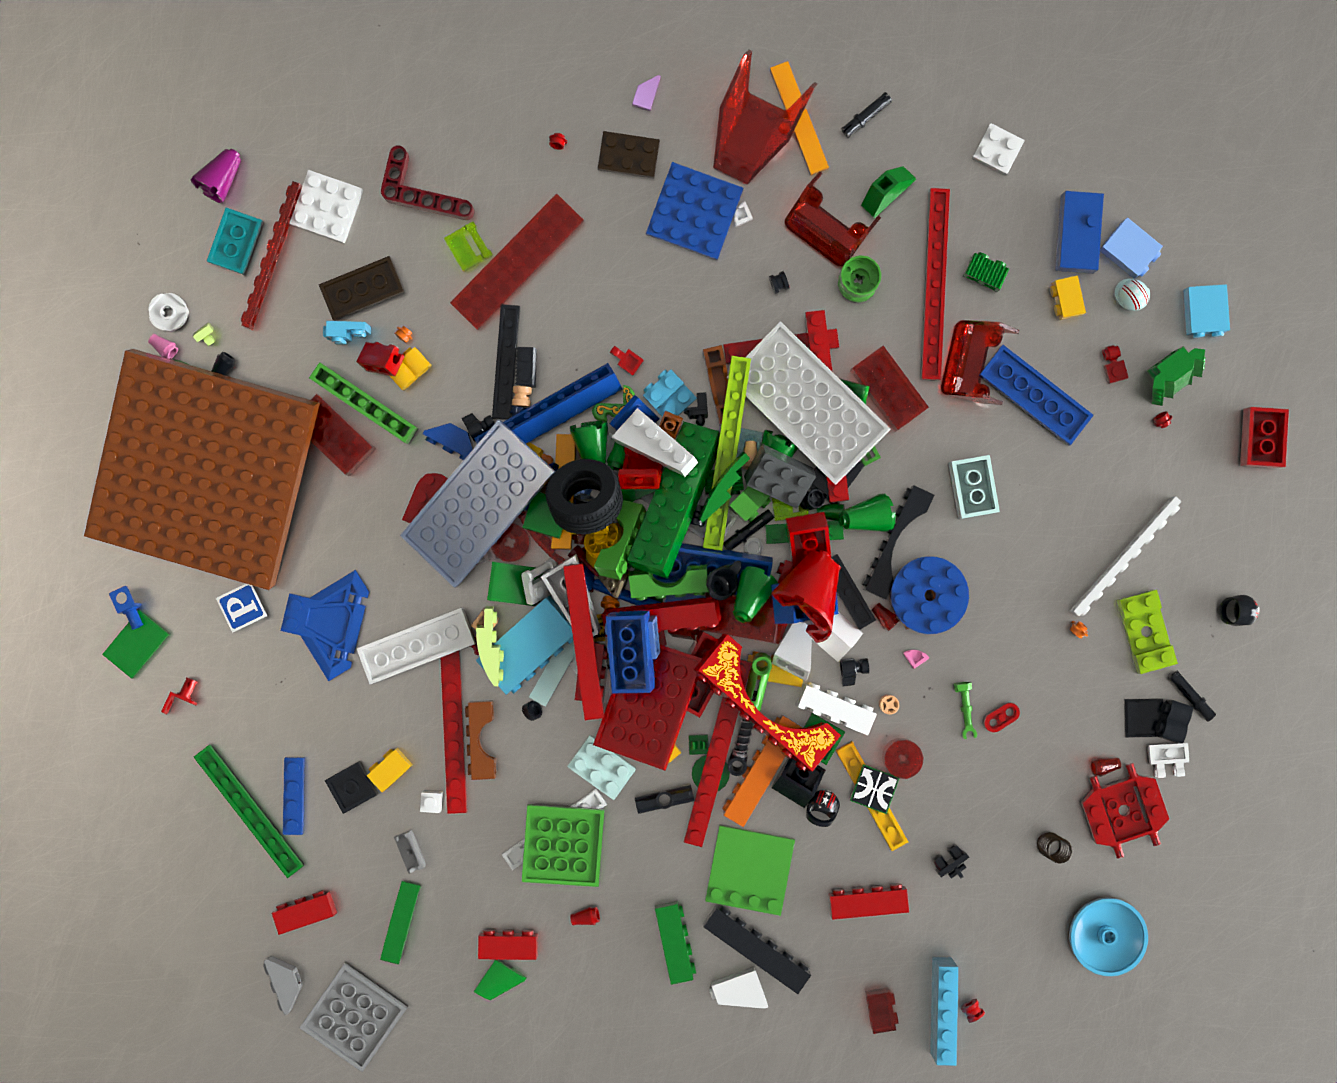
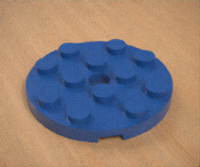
[890,556,969,634]

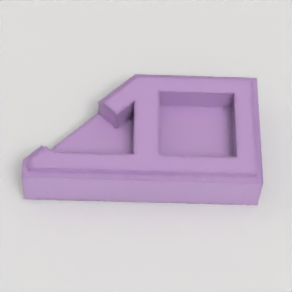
[632,75,661,111]

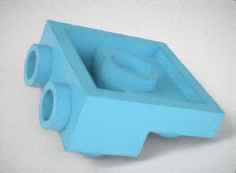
[323,321,371,345]
[643,369,697,417]

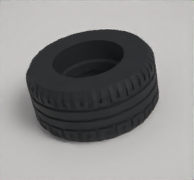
[545,459,623,534]

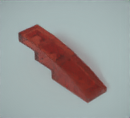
[518,511,565,564]

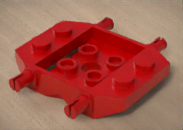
[1081,763,1169,859]

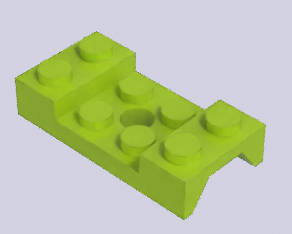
[1116,590,1178,674]

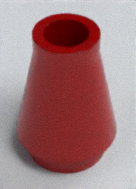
[570,906,600,926]

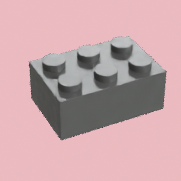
[744,444,816,508]

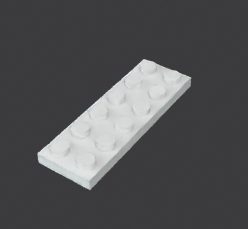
[357,608,476,685]

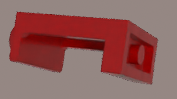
[618,446,663,489]

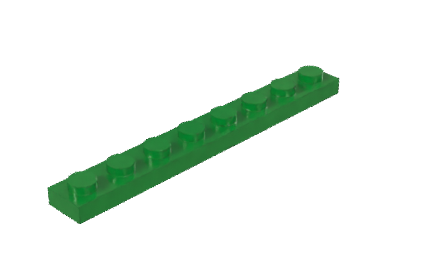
[194,745,304,879]

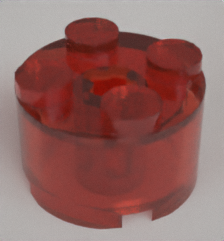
[491,523,531,562]
[882,738,924,779]

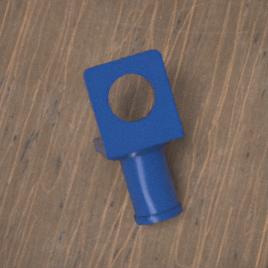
[109,586,144,630]

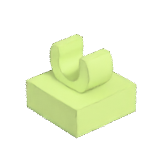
[193,322,215,346]

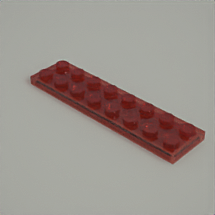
[450,193,584,330]

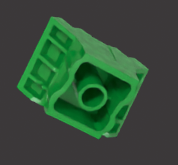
[1147,346,1206,406]

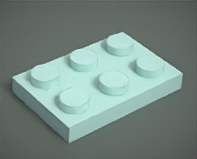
[567,735,636,800]

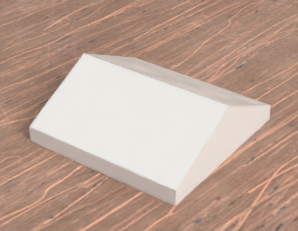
[812,612,863,662]

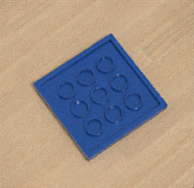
[646,162,744,260]

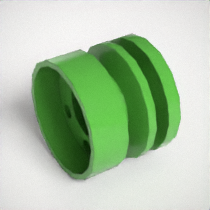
[838,255,881,303]

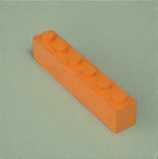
[722,715,803,827]

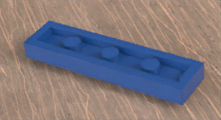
[283,757,305,835]

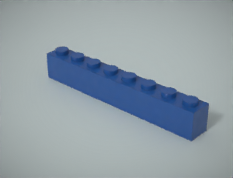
[474,363,623,444]

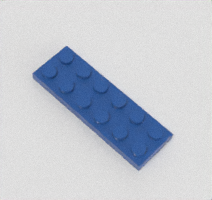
[979,345,1094,446]

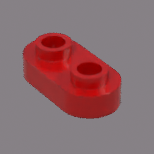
[983,702,1020,732]

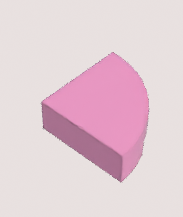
[903,650,929,669]

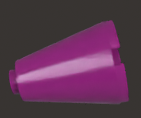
[190,149,241,203]

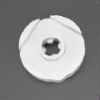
[148,293,189,332]

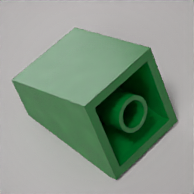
[487,562,544,606]

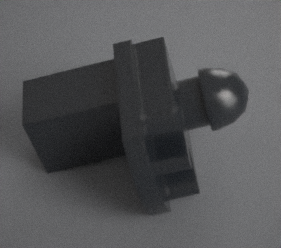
[684,392,708,426]

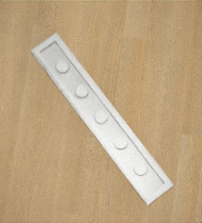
[502,788,607,871]

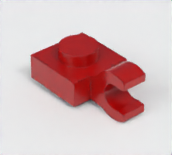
[610,346,644,376]

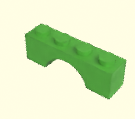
[594,500,647,580]
[629,565,708,600]

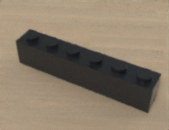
[703,905,811,994]

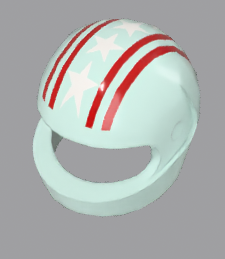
[1114,279,1150,311]

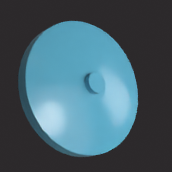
[1069,897,1148,976]

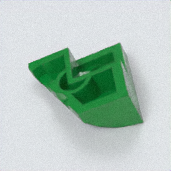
[474,960,527,1000]

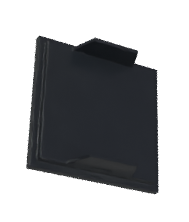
[1124,699,1163,738]

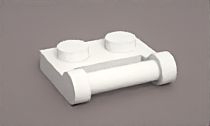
[521,559,557,605]

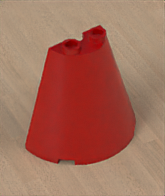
[771,550,841,643]

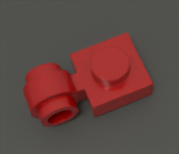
[1102,345,1129,384]

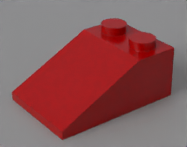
[786,512,831,569]

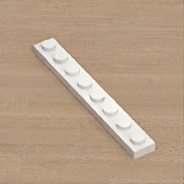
[1070,496,1182,616]

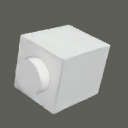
[420,790,443,813]

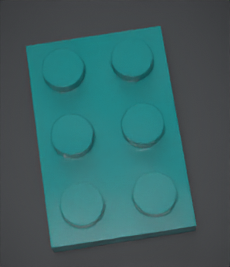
[207,207,263,275]

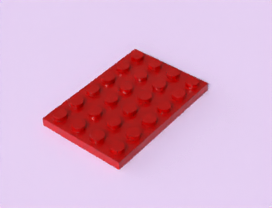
[593,645,702,771]

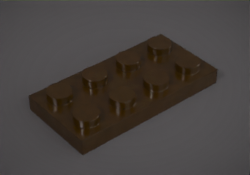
[318,256,405,321]

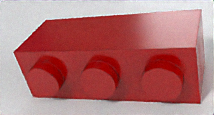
[271,890,337,935]
[478,929,538,960]

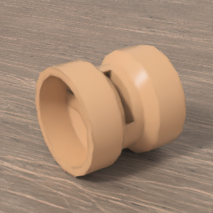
[511,386,532,407]

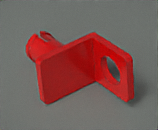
[161,677,198,715]

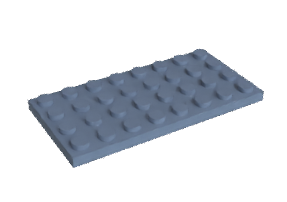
[400,420,556,588]

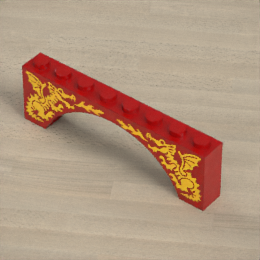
[693,634,841,772]

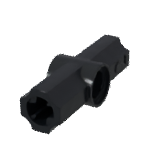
[635,784,694,814]

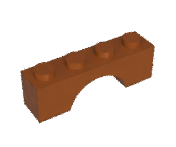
[703,345,728,426]
[465,700,496,780]

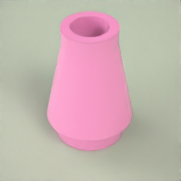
[148,334,178,359]

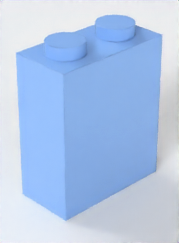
[1100,217,1163,279]

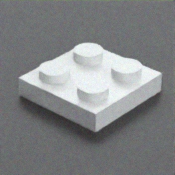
[973,123,1025,175]

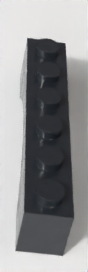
[862,485,935,600]

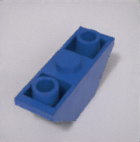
[423,423,474,460]

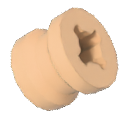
[879,695,899,715]

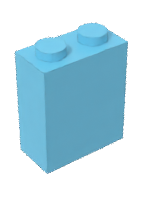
[1183,284,1230,338]

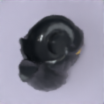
[706,560,741,600]

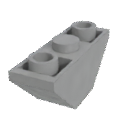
[263,956,303,1016]

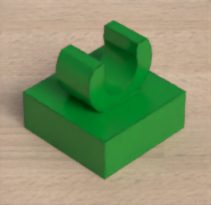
[689,734,708,755]

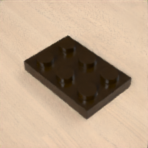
[598,131,660,179]

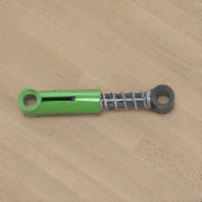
[728,652,772,776]

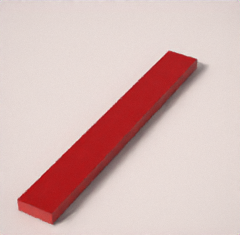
[563,563,604,721]

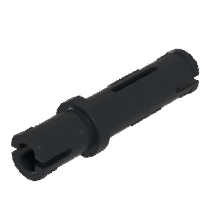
[841,92,892,138]
[723,509,775,551]
[1169,670,1216,722]

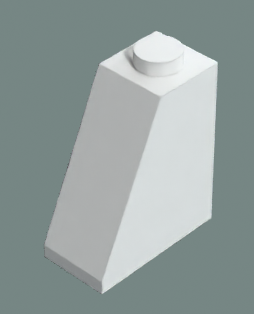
[772,622,812,681]
[709,967,768,1009]

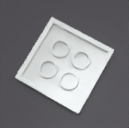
[289,170,363,244]

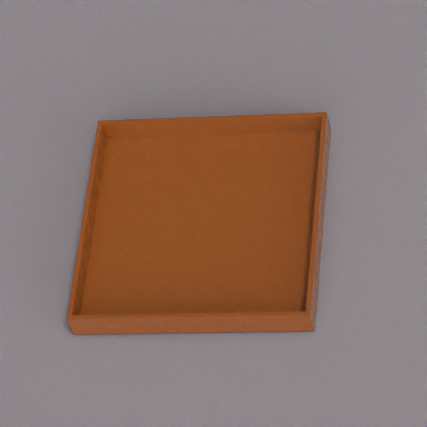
[84,349,320,590]

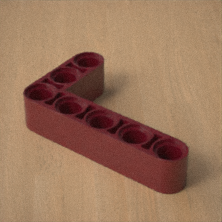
[381,145,475,220]

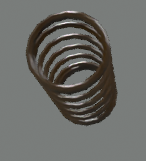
[1037,832,1073,864]

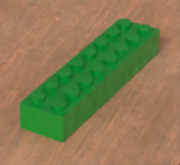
[627,421,720,579]

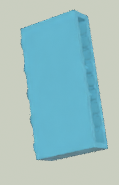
[476,595,574,695]
[930,957,959,1066]

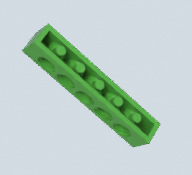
[309,362,419,444]

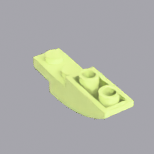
[476,606,504,687]

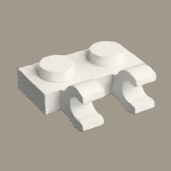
[1148,743,1189,778]

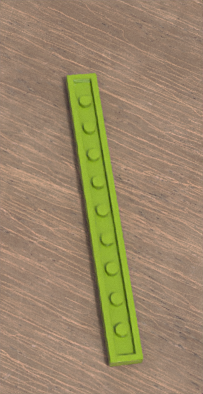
[703,356,751,551]

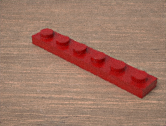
[723,328,839,364]

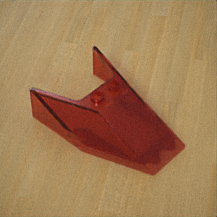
[713,50,818,184]

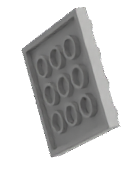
[299,963,407,1072]

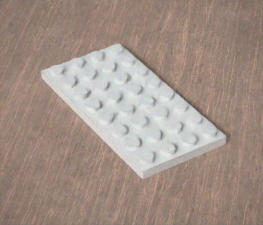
[727,321,891,485]

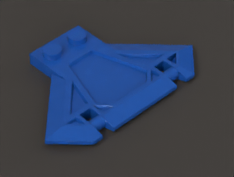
[280,570,369,681]

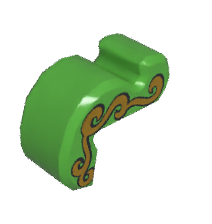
[592,385,635,422]

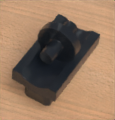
[933,844,970,879]

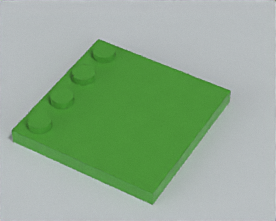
[522,804,604,887]
[705,825,795,916]

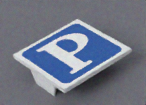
[216,584,267,633]

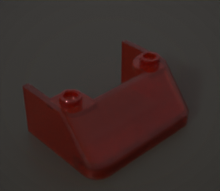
[785,171,881,267]
[941,320,1019,405]

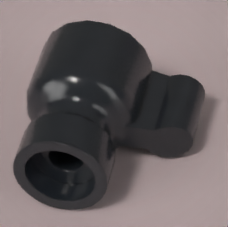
[461,413,495,442]
[840,658,869,687]

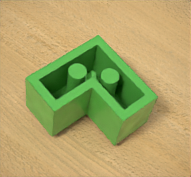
[729,486,772,523]

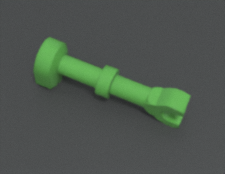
[954,682,977,739]

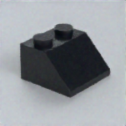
[771,758,826,808]

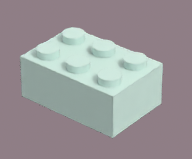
[948,455,1000,519]

